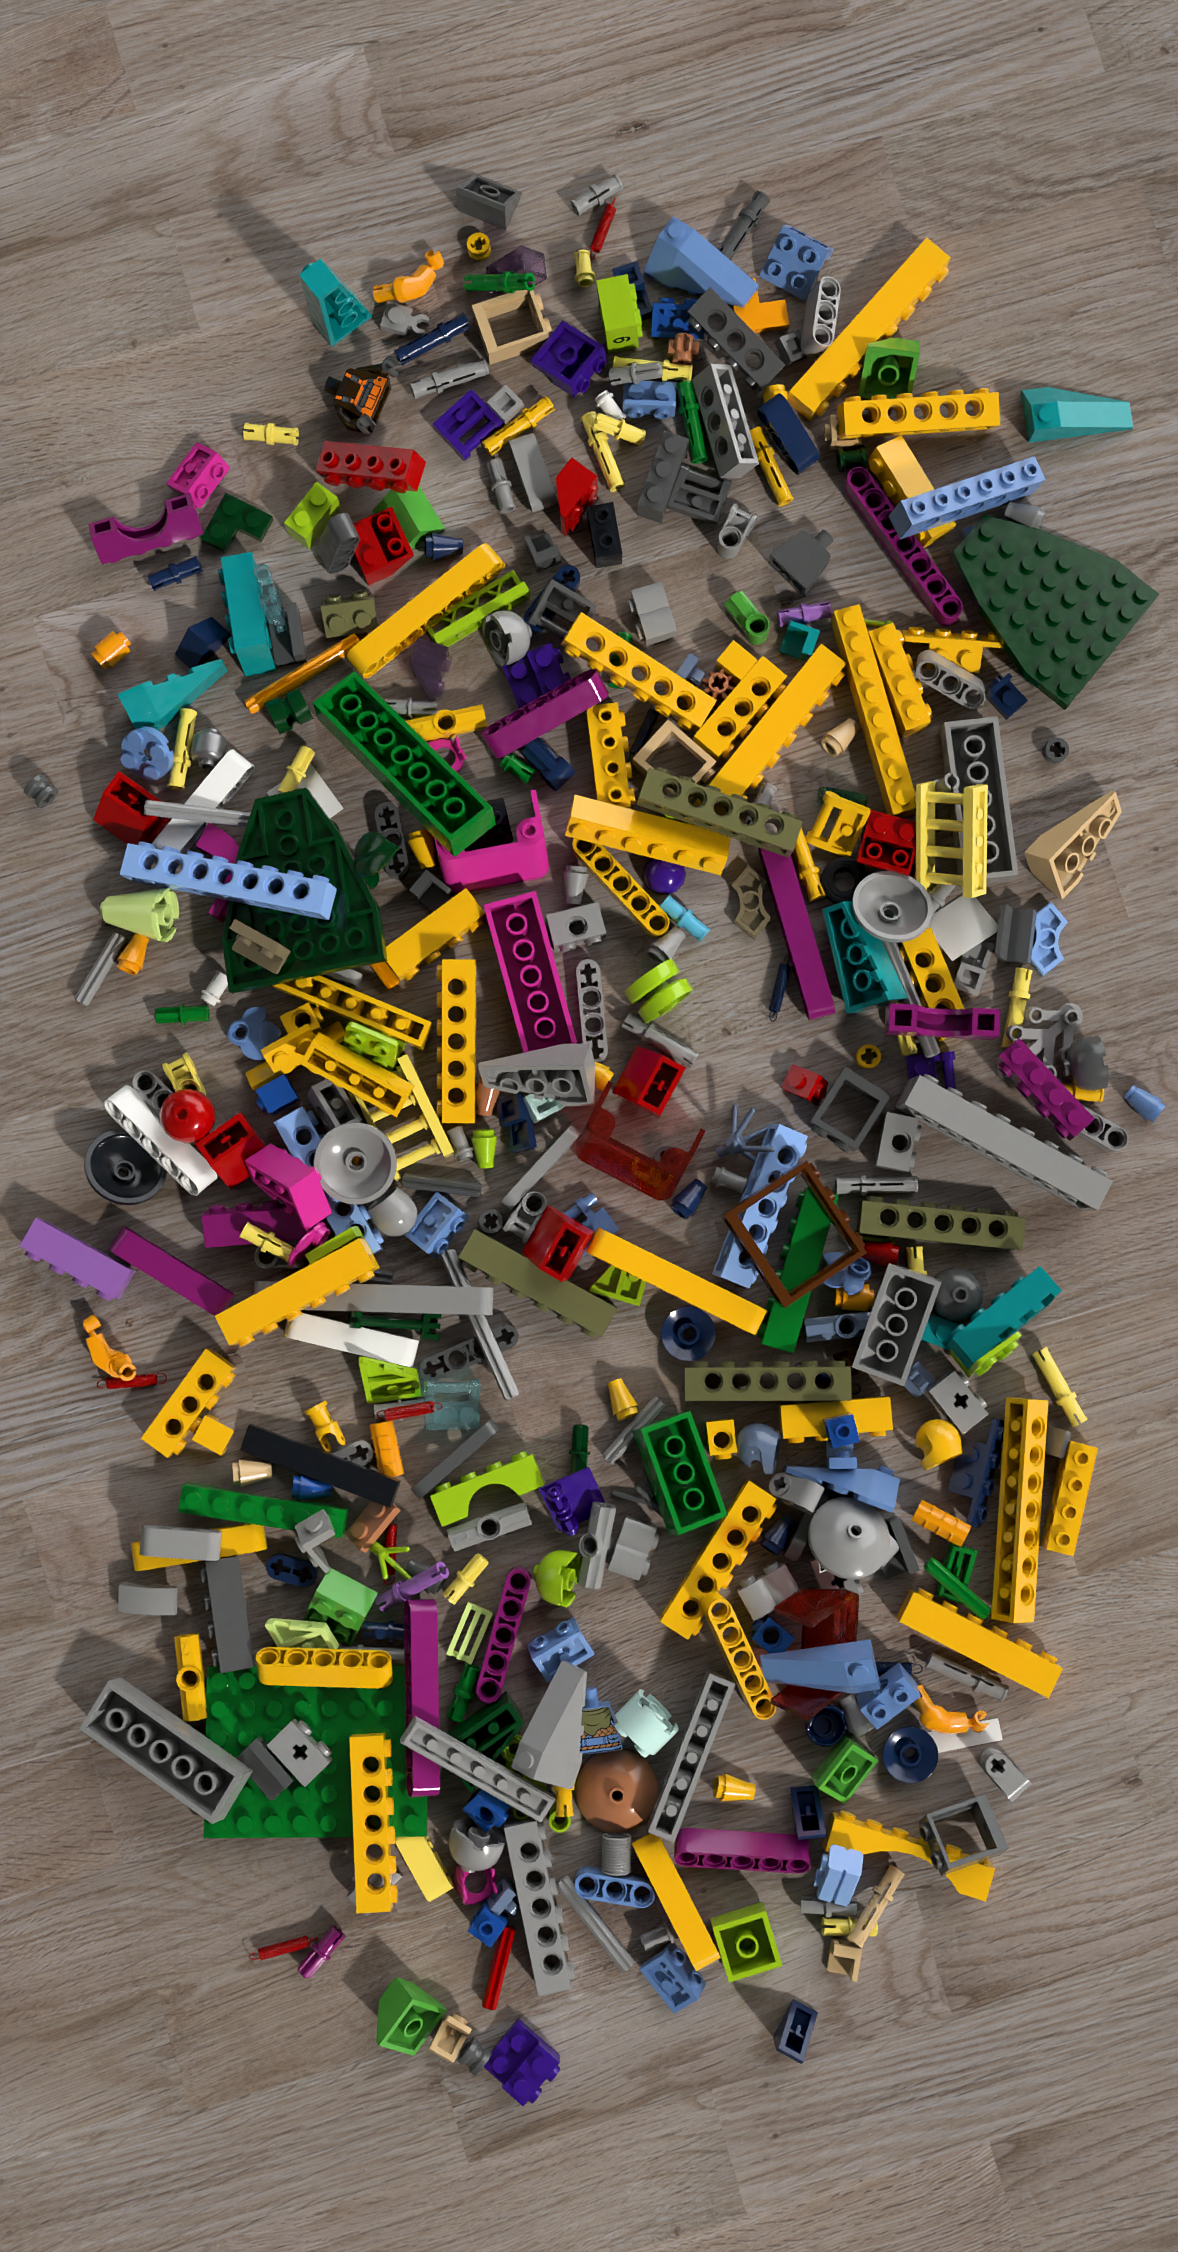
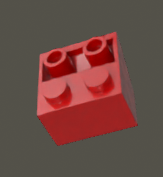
[555,457,598,536]
[353,507,414,586]
[93,771,162,845]
[857,810,916,876]
[612,1045,686,1118]
[195,1113,266,1190]
[522,1205,595,1282]

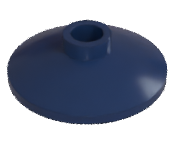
[661,1306,716,1361]
[883,1726,938,1783]

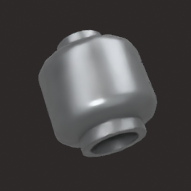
[190,728,227,770]

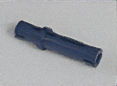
[394,312,471,366]

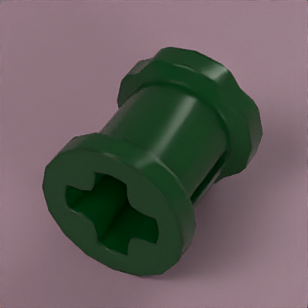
[836,445,867,472]

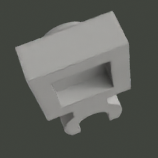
[380,301,430,337]

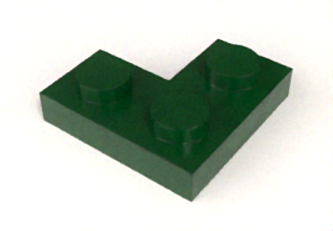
[201,493,274,553]

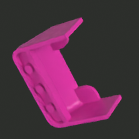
[434,790,549,894]

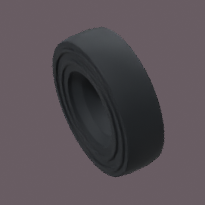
[820,857,868,904]

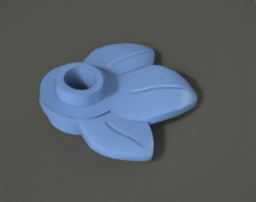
[227,1007,282,1061]
[823,1252,871,1295]

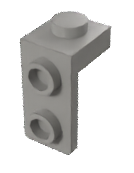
[295,1509,336,1573]

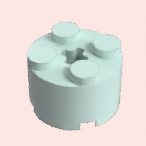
[614,1689,679,1758]

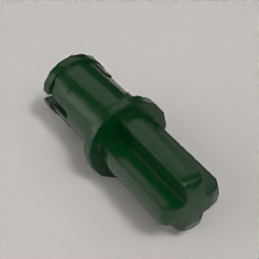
[569,1424,590,1474]

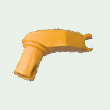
[373,250,444,303]
[83,1314,136,1381]
[914,1685,989,1734]

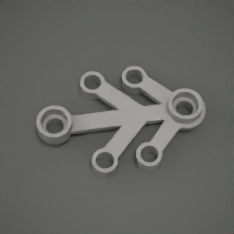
[997,1003,1083,1082]

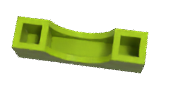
[430,1450,545,1527]

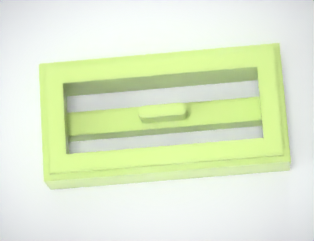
[446,1602,493,1665]

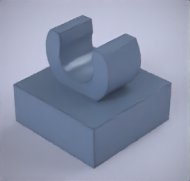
[676,653,705,687]
[903,1361,936,1399]
[487,1877,520,1916]

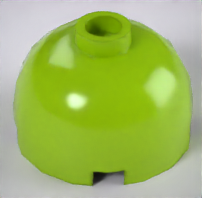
[533,1550,581,1608]

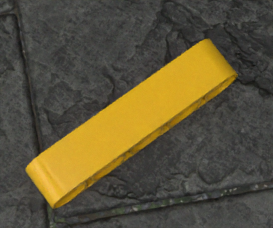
[572,838,670,938]
[130,1523,267,1571]
[701,1591,776,1720]
[256,1647,393,1689]
[632,1833,721,1972]

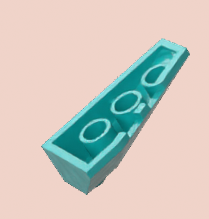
[1021,387,1133,443]
[118,658,228,731]

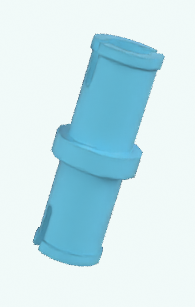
[660,895,710,942]

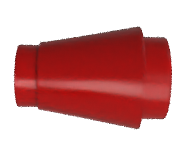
[862,1242,900,1268]

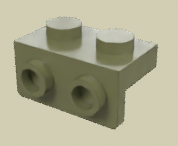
[320,590,378,638]

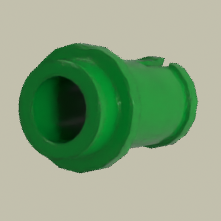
[500,753,535,784]

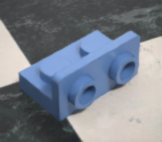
[623,381,676,419]
[404,1192,469,1259]
[527,1617,595,1683]
[639,1941,706,2014]

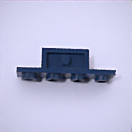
[947,1418,1004,1527]

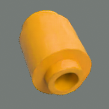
[91,631,131,670]
[834,1284,874,1312]

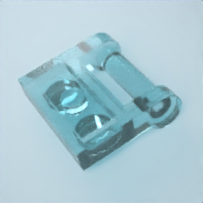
[254,564,288,633]
[424,1379,481,1430]

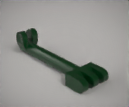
[348,1311,442,1340]

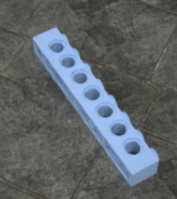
[120,841,337,920]

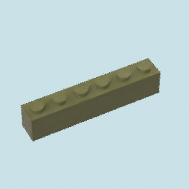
[458,1229,618,1339]

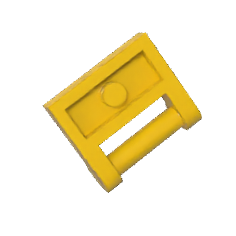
[805,791,870,857]

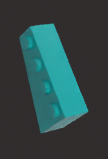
[299,258,373,347]
[218,552,277,677]
[822,901,908,1013]
[947,1266,1062,1370]

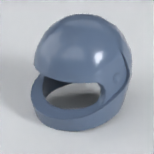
[736,1423,781,1475]

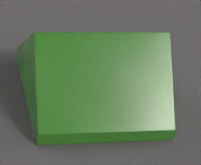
[373,486,445,549]
[811,1733,879,1804]

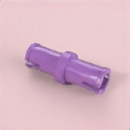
[776,601,832,627]

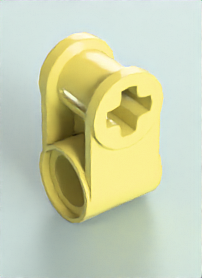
[162,1052,206,1096]

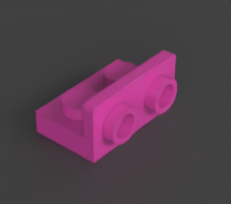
[165,442,230,509]

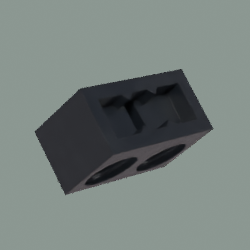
[587,502,623,568]

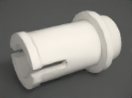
[595,390,626,421]
[201,971,228,1006]

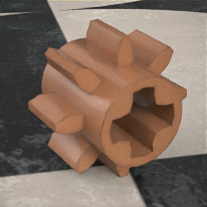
[667,333,700,365]
[701,669,734,701]

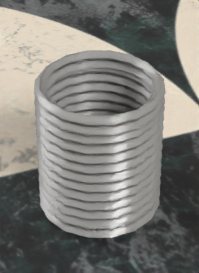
[601,1832,632,1876]

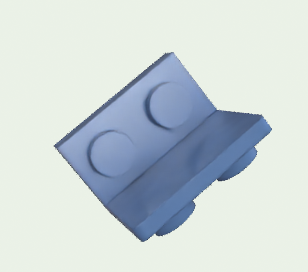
[760,225,834,300]

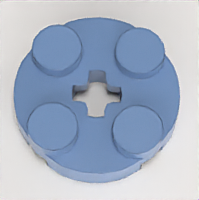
[120,726,174,782]

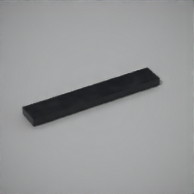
[240,1424,401,1508]

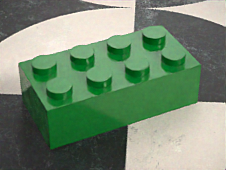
[632,1411,728,1535]

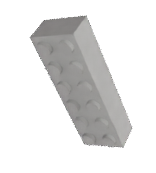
[939,716,1018,887]
[79,1678,253,1824]

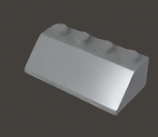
[852,1263,942,1386]

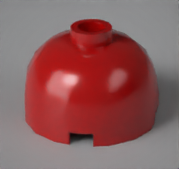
[159,1089,216,1144]

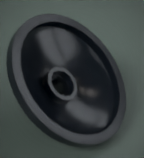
[84,1129,167,1205]

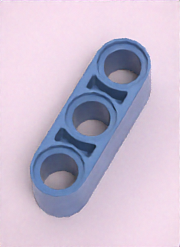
[575,1866,655,1908]

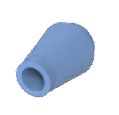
[1124,1085,1166,1123]

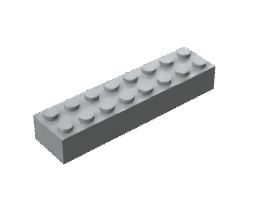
[894,1074,1113,1211]

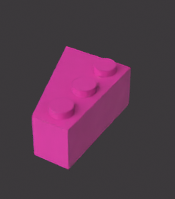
[245,1143,332,1231]

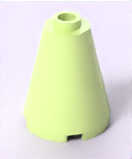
[100,888,179,942]

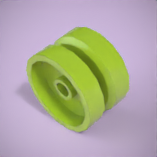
[624,959,694,1024]

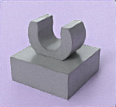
[487,385,524,425]

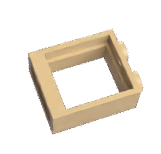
[472,290,552,365]
[632,720,716,803]

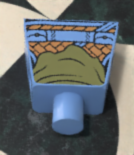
[580,1687,623,1755]

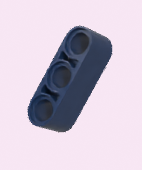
[757,393,820,475]

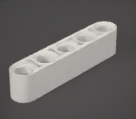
[152,749,255,854]
[104,1085,217,1196]
[283,1312,419,1367]

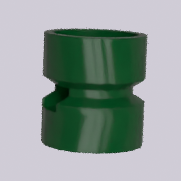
[265,687,314,734]

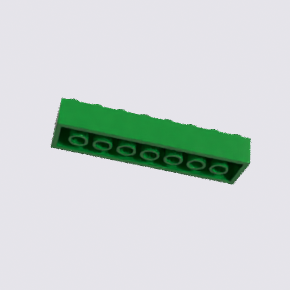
[313,671,496,857]

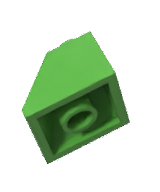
[858,338,920,399]
[376,1977,447,2056]

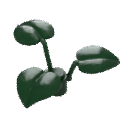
[331,820,399,890]

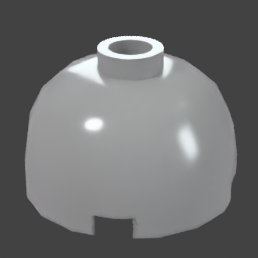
[482,610,532,666]
[448,1819,505,1873]

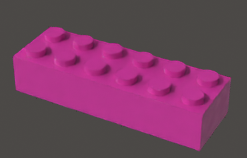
[483,891,578,1053]

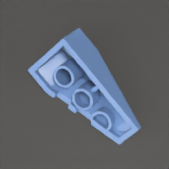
[783,1465,900,1513]
[760,1639,881,1694]

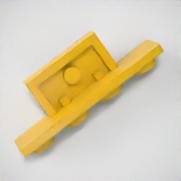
[901,627,1003,673]
[246,1021,345,1090]

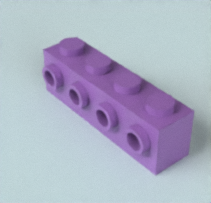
[19,1218,136,1301]

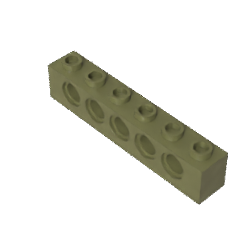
[636,767,803,858]
[856,1196,1026,1251]
[685,1361,852,1401]

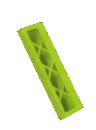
[427,570,530,652]

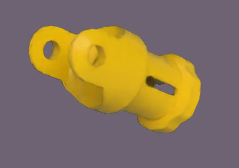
[304,1400,346,1453]

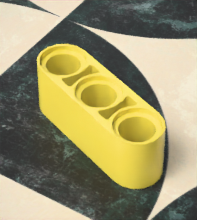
[395,1836,454,1902]

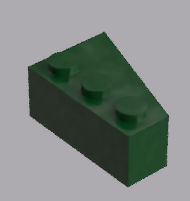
[446,1691,524,1794]

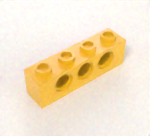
[693,656,787,762]
[898,928,964,1042]
[141,1348,236,1458]
[1040,1440,1098,1556]

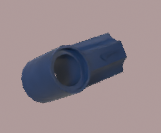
[522,737,576,791]

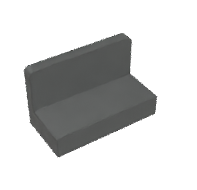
[268,603,307,666]
[995,904,1037,964]
[882,1515,920,1579]
[237,1735,296,1801]

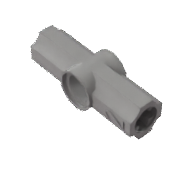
[447,1501,532,1552]
[577,1502,616,1589]

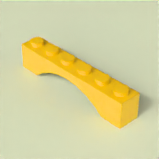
[822,1811,995,1902]

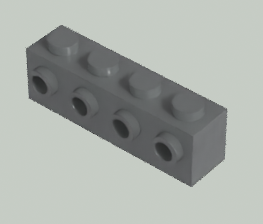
[200,1555,254,1673]

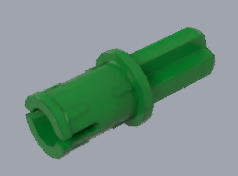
[154,1004,210,1025]

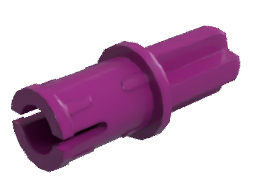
[298,1925,346,1979]

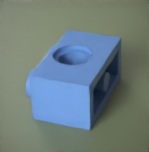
[856,1662,921,1730]

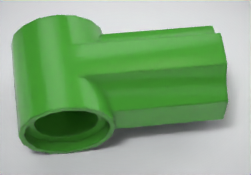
[724,591,769,645]

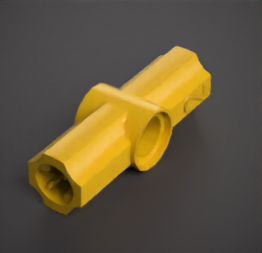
[405,704,488,742]
[174,1633,207,1721]

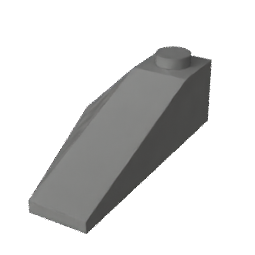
[478,1043,595,1106]
[511,1660,587,1789]

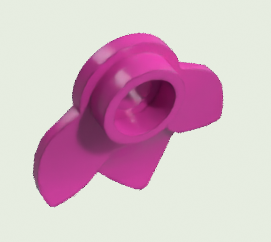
[288,1222,330,1268]

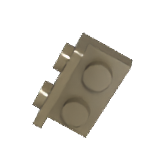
[229,919,291,974]

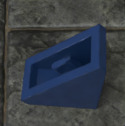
[175,617,231,669]
[790,1785,826,1840]
[773,1999,818,2064]

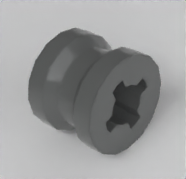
[24,774,59,808]
[457,2037,492,2076]

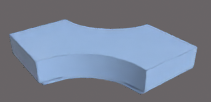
[1031,902,1068,977]

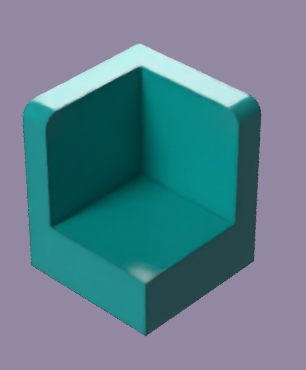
[780,621,820,662]

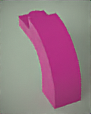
[196,823,240,922]

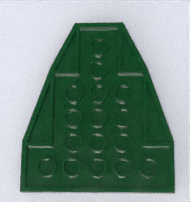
[950,515,1159,710]
[222,788,388,994]

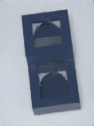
[612,261,653,321]
[496,1093,537,1154]

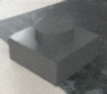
[774,330,807,366]

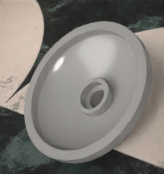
[852,871,933,943]
[314,1122,397,1204]
[808,1497,890,1580]

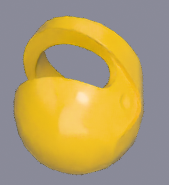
[915,1419,962,1471]

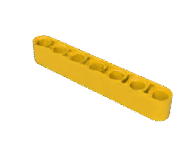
[346,543,505,678]
[586,1228,767,1335]

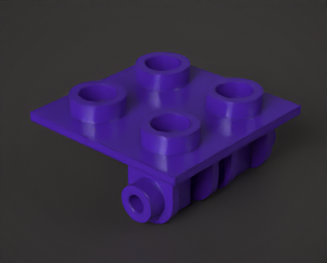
[539,1467,606,1536]

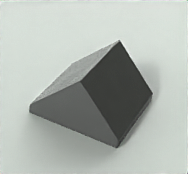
[456,173,522,230]

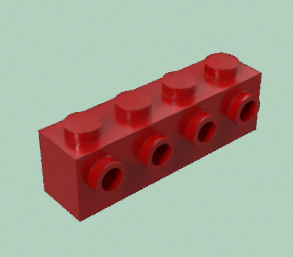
[315,441,426,493]

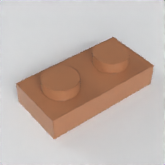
[345,1501,401,1553]

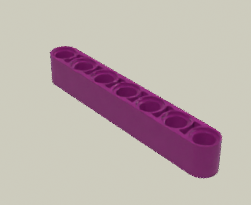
[844,467,963,627]
[758,847,835,1021]
[404,1599,440,1798]

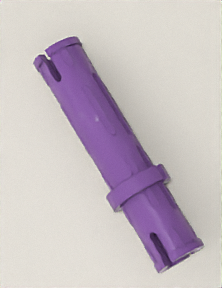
[376,1561,449,1612]

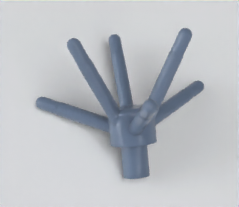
[715,1104,775,1163]

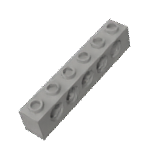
[647,1668,735,1843]
[504,1816,576,1996]

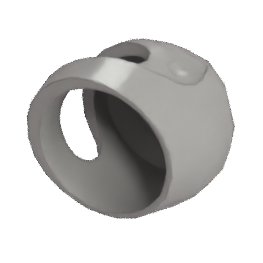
[367,1186,417,1236]

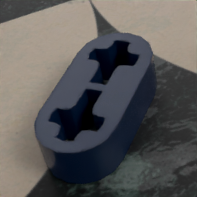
[266,1553,319,1587]

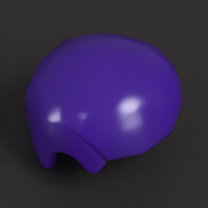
[642,858,686,895]

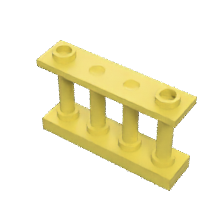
[914,781,988,898]
[347,1054,455,1181]

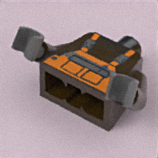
[324,356,401,437]

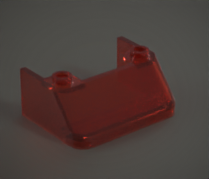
[576,1081,706,1201]
[770,1589,859,1721]

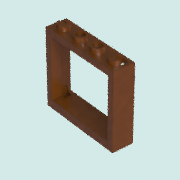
[720,1160,867,1308]

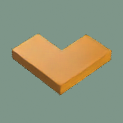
[732,278,790,333]

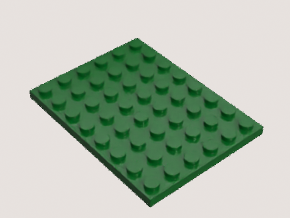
[204,1664,428,1838]

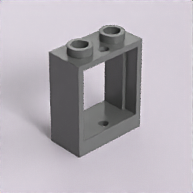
[808,1066,891,1153]
[919,1794,1009,1876]

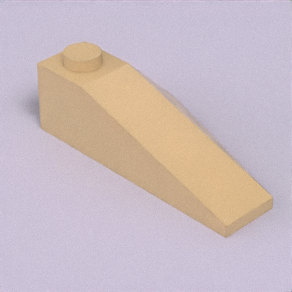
[1024,790,1122,900]

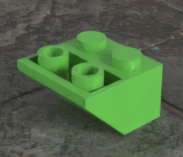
[303,1567,378,1646]

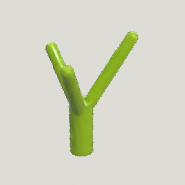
[369,1541,412,1580]

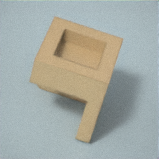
[827,1936,862,1982]

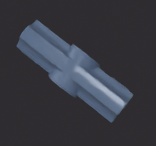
[802,1311,872,1343]

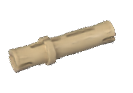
[847,1865,905,1949]

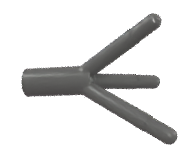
[611,1465,662,1517]

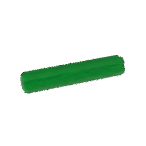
[924,1557,991,1620]

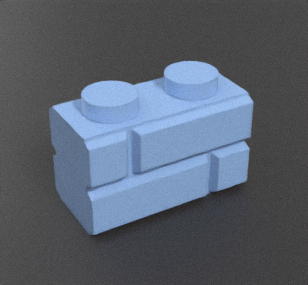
[813,1844,864,1907]

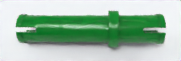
[463,271,535,293]
[676,381,708,464]

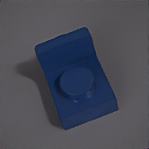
[985,673,1028,720]

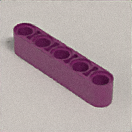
[482,669,609,758]
[108,1226,235,1316]
[476,1566,531,1703]
[674,1828,811,1874]

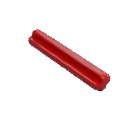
[482,1925,515,2010]

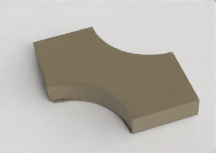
[730,864,772,940]

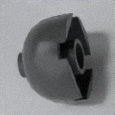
[1061,1036,1109,1091]
[932,1268,983,1322]

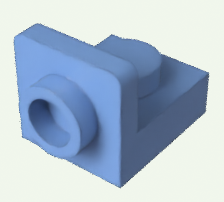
[825,1440,857,1469]

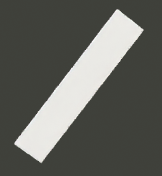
[904,1718,1003,1757]

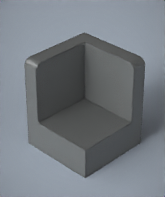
[524,533,561,573]
[409,870,453,912]

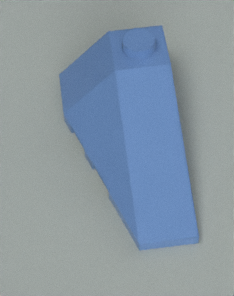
[644,216,759,308]

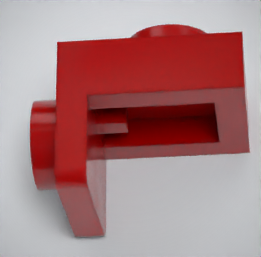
[781,1064,828,1106]

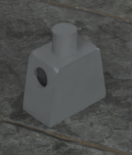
[768,530,833,598]

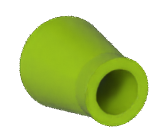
[470,1129,497,1169]

